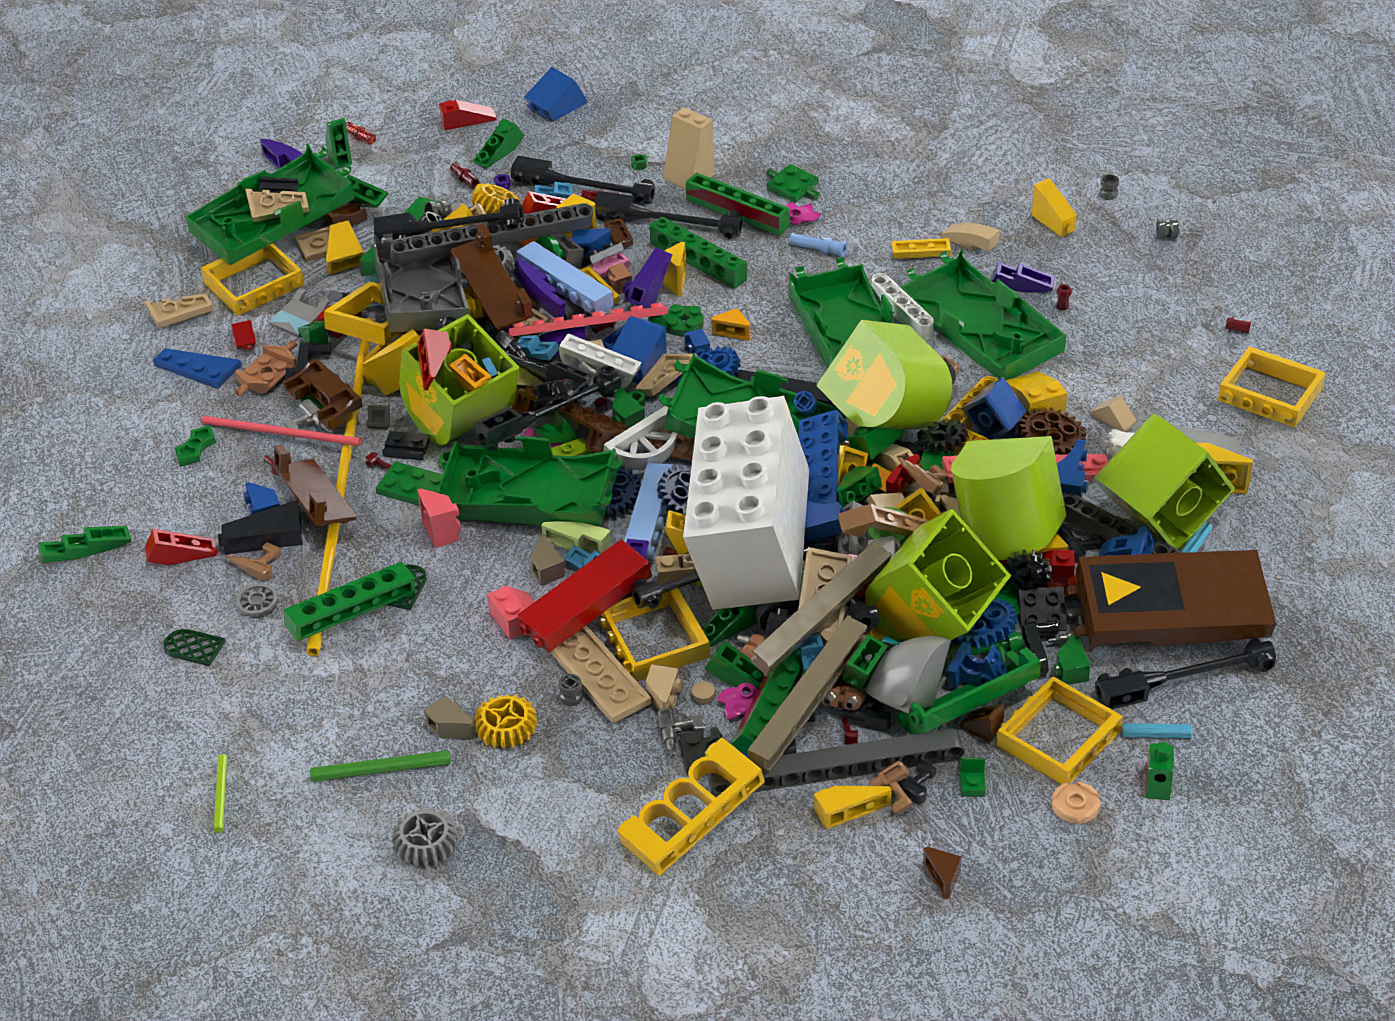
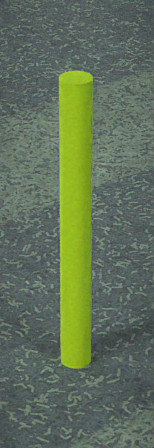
[214,754,227,833]

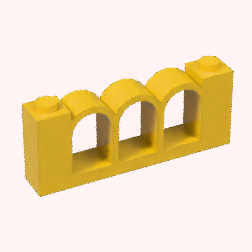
[616,738,765,876]

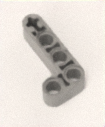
[1174,426,1243,456]

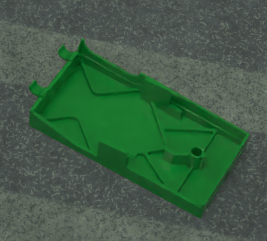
[901,249,1066,380]
[436,436,623,527]

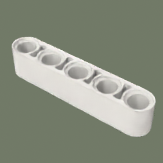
[871,273,933,341]

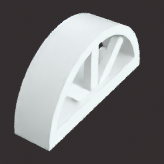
[559,334,641,392]
[603,406,677,470]

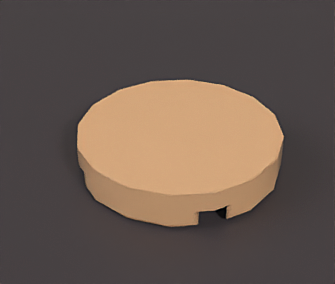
[1052,782,1100,824]

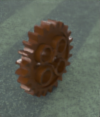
[1018,407,1087,455]

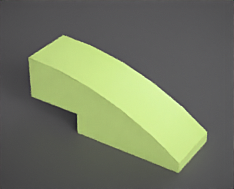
[541,521,611,554]

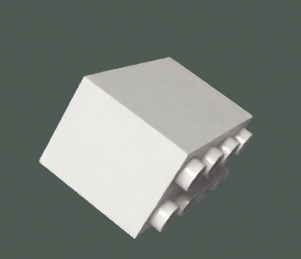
[683,396,809,610]

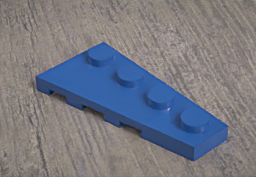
[153,348,242,389]

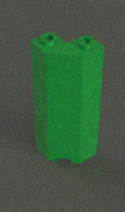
[897,647,1041,735]

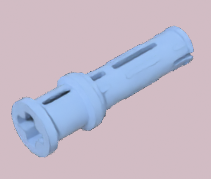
[789,233,848,257]

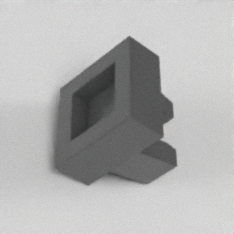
[368,405,390,427]

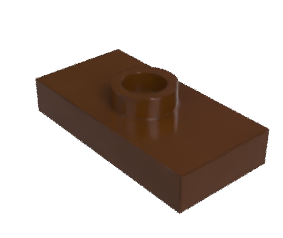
[604,218,633,247]

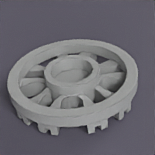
[236,583,278,618]

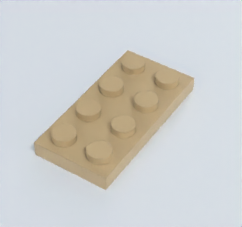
[798,547,852,635]

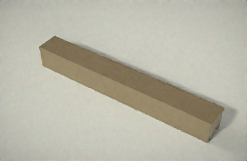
[750,540,892,677]
[748,615,867,772]

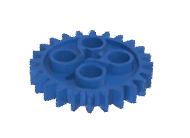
[677,346,741,383]
[951,598,1018,649]

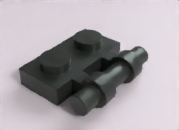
[680,727,723,775]

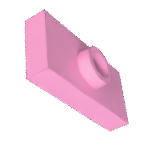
[588,252,631,278]

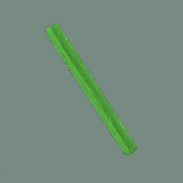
[310,750,451,781]

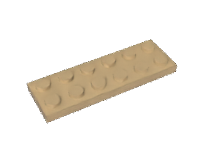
[550,625,652,724]

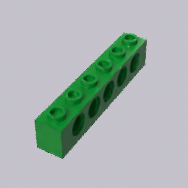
[649,217,747,289]
[283,561,415,642]

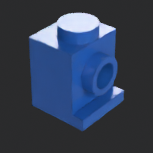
[684,329,710,356]

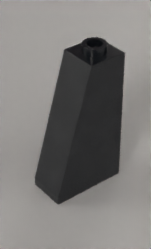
[218,500,303,555]

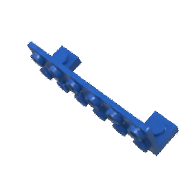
[798,410,848,504]

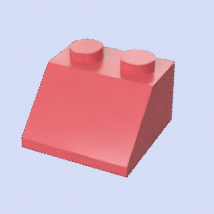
[417,489,461,548]
[487,586,535,640]

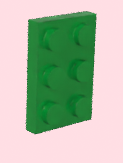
[375,461,443,506]

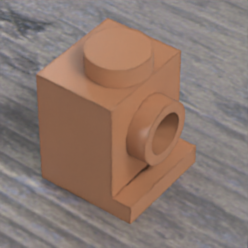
[607,263,632,295]

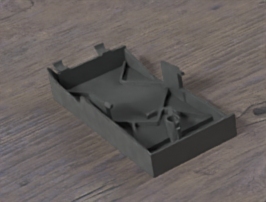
[374,231,470,332]

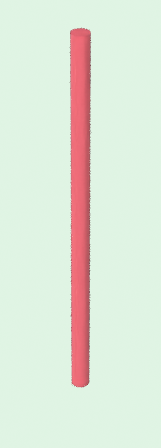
[201,416,361,446]

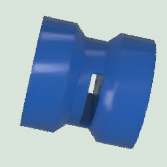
[794,391,817,415]

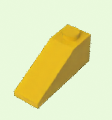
[814,786,892,829]

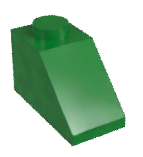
[612,387,645,429]
[1053,633,1090,685]

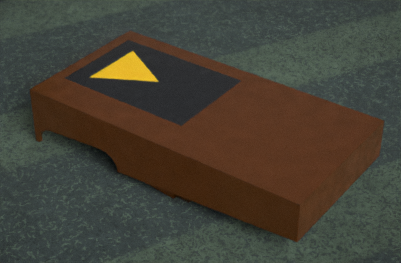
[1065,550,1276,652]

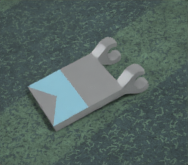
[269,288,330,337]

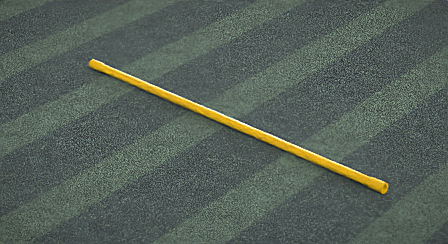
[306,318,374,657]

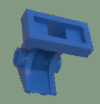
[1099,526,1155,556]
[947,642,1007,689]

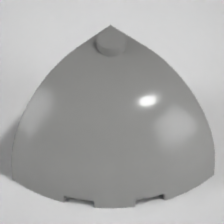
[864,636,951,713]

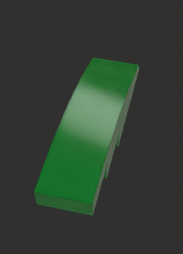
[38,525,131,563]

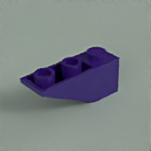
[626,247,673,308]

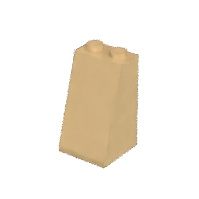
[663,107,714,189]

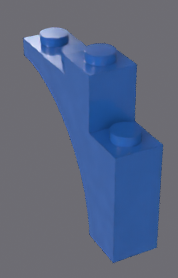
[1057,439,1089,498]
[804,502,845,543]

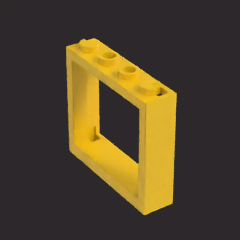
[201,243,304,316]
[324,281,404,346]
[1218,346,1326,428]
[599,588,710,681]
[996,676,1123,784]

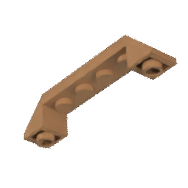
[838,504,930,538]

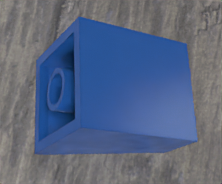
[524,67,588,122]
[612,316,667,384]
[961,377,1026,439]

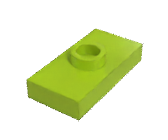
[551,437,592,456]

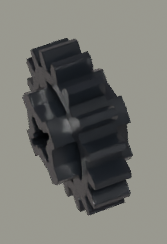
[921,418,968,454]
[1003,549,1052,592]

